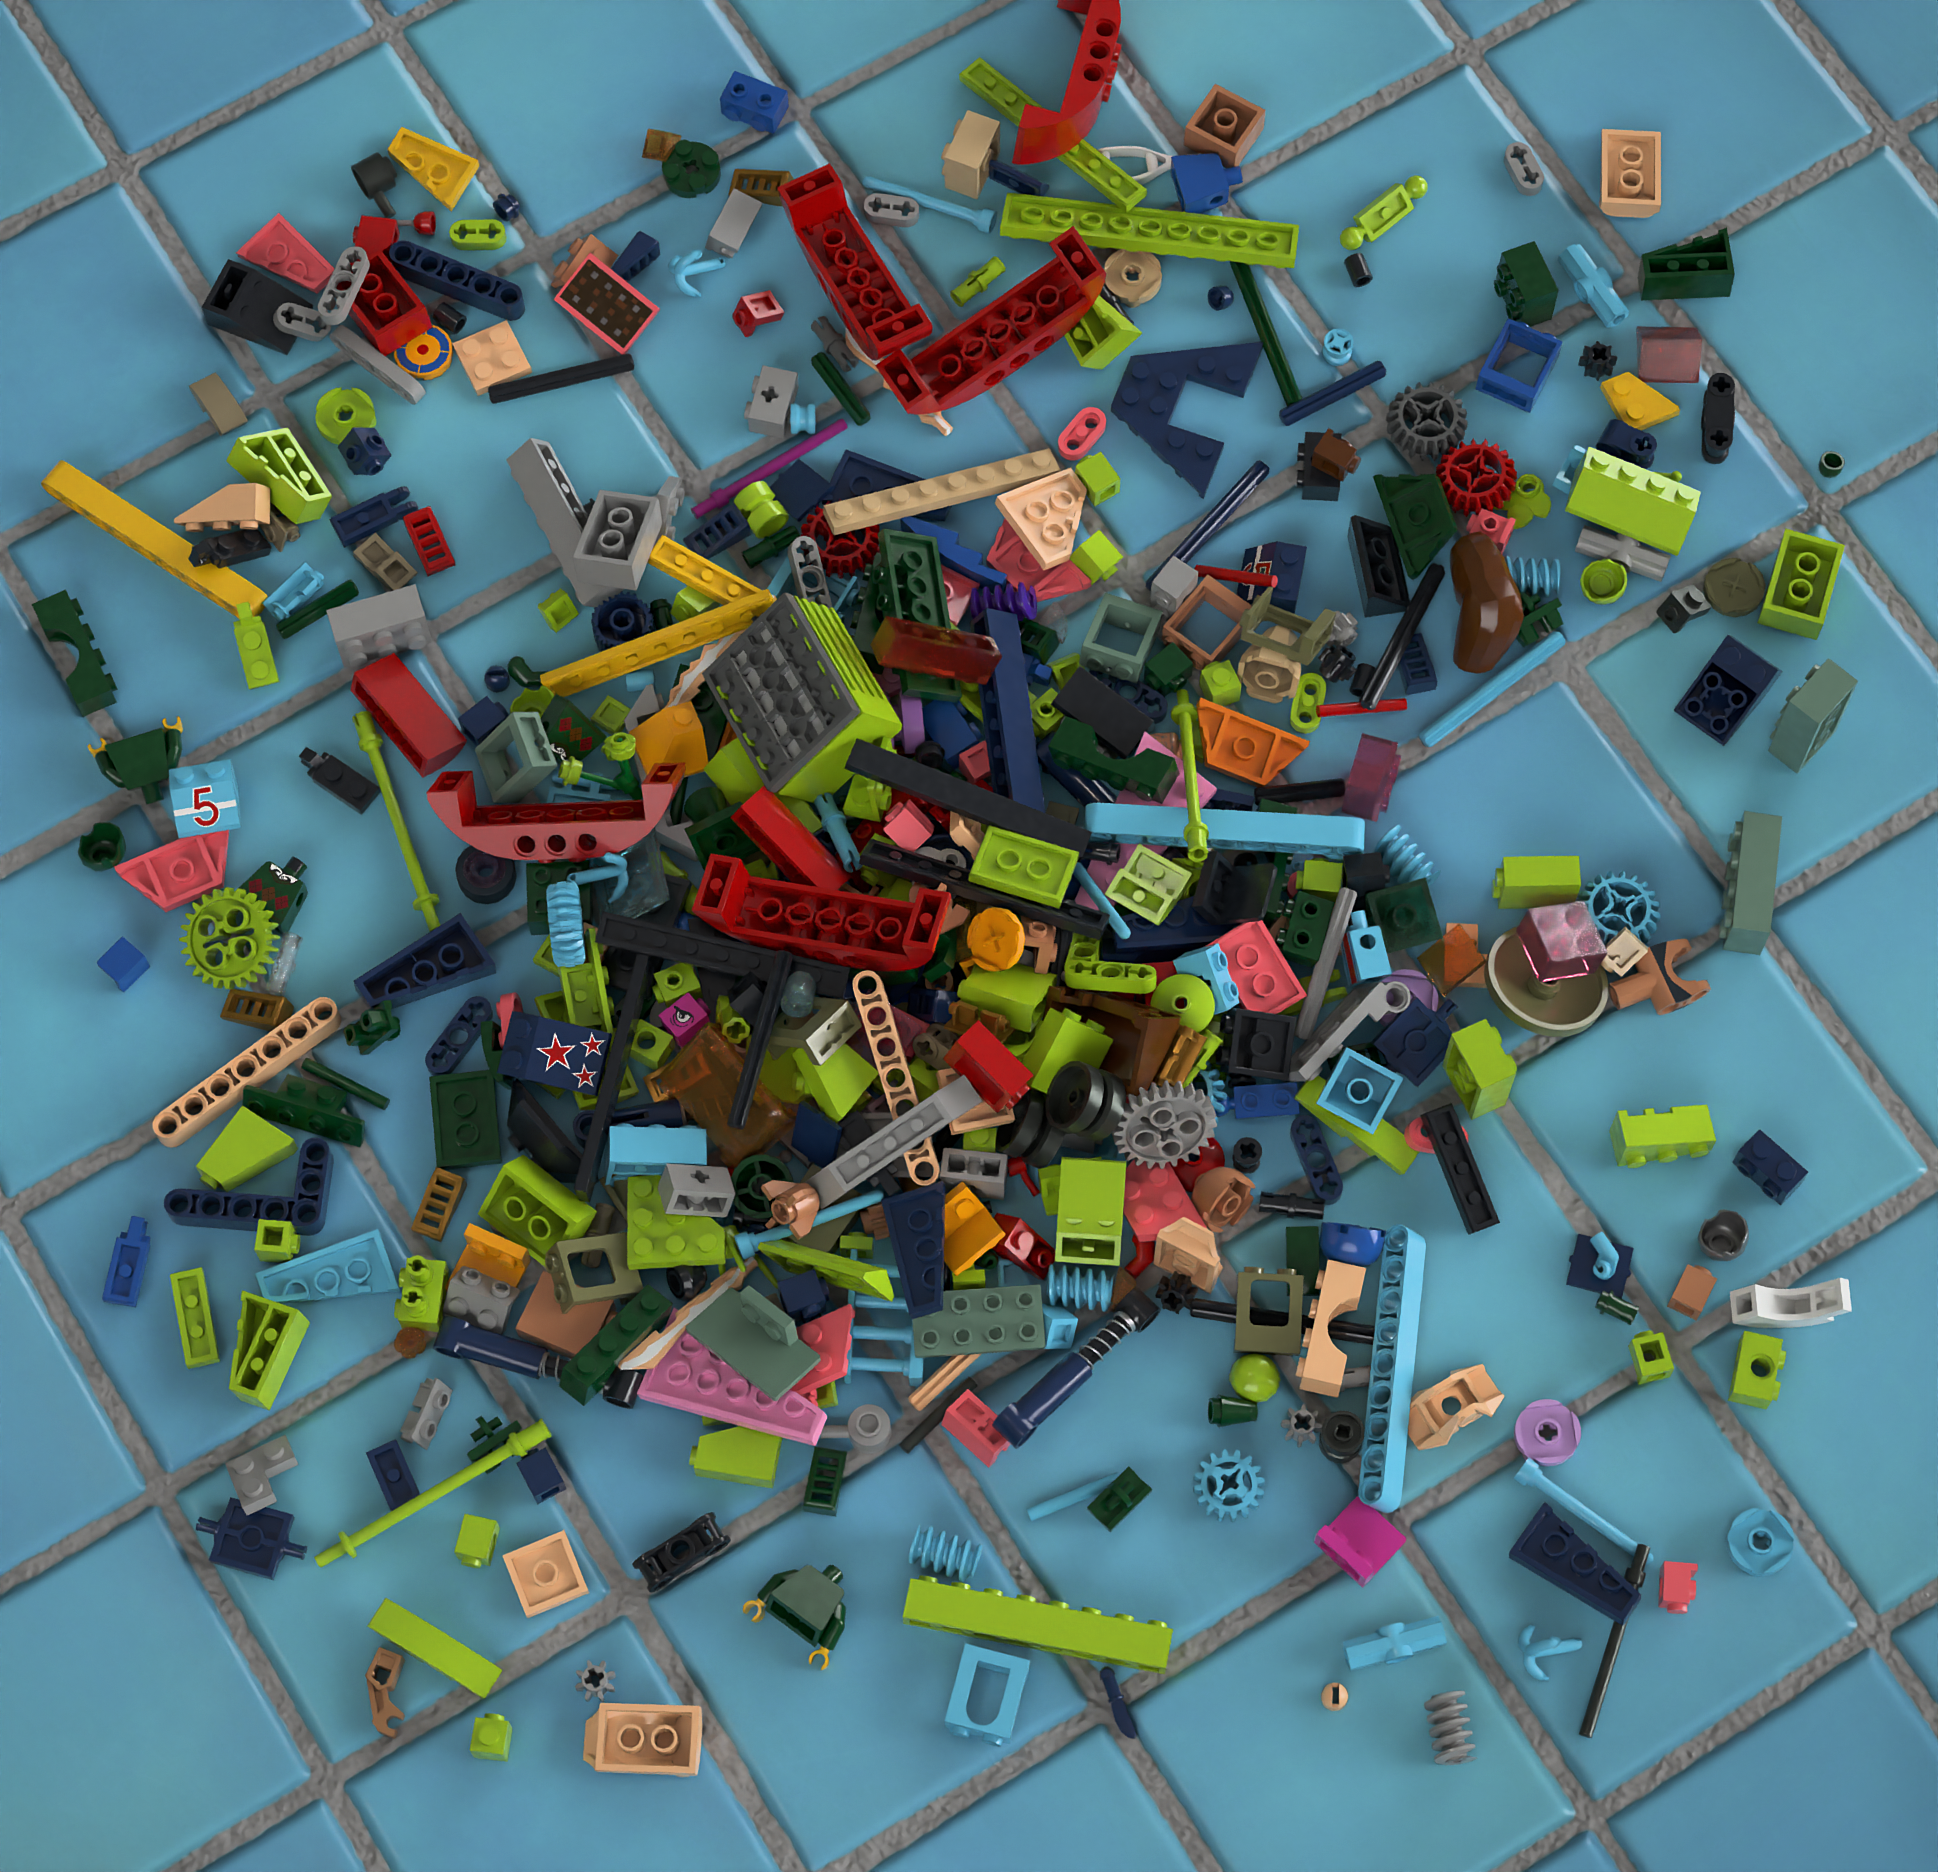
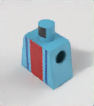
[1341,910,1392,987]

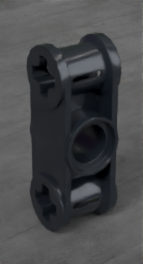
[1701,373,1735,464]
[632,1512,731,1593]

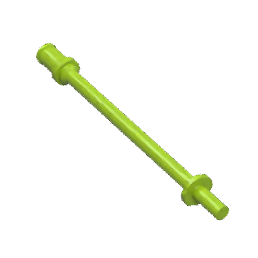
[1171,689,1209,862]
[352,711,440,932]
[314,1418,552,1568]

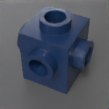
[338,427,392,476]

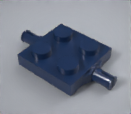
[1370,997,1458,1087]
[196,1497,307,1580]

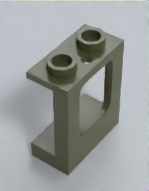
[1239,586,1337,666]
[767,995,862,1066]
[545,1232,643,1314]
[1233,1267,1304,1356]

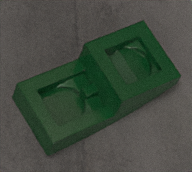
[922,928,957,983]
[481,1021,514,1090]
[1285,1226,1319,1296]

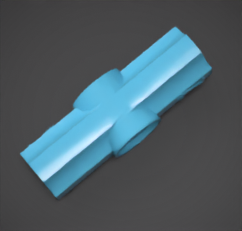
[1558,244,1629,328]
[1342,1616,1447,1671]

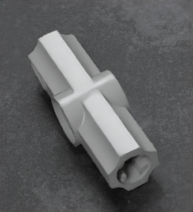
[1575,525,1671,582]

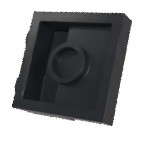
[1216,1008,1296,1081]

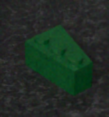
[1638,228,1735,301]

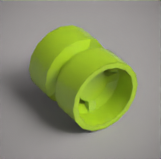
[734,481,789,539]

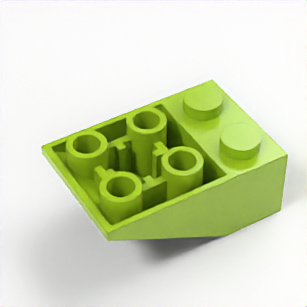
[1055,1157,1126,1266]

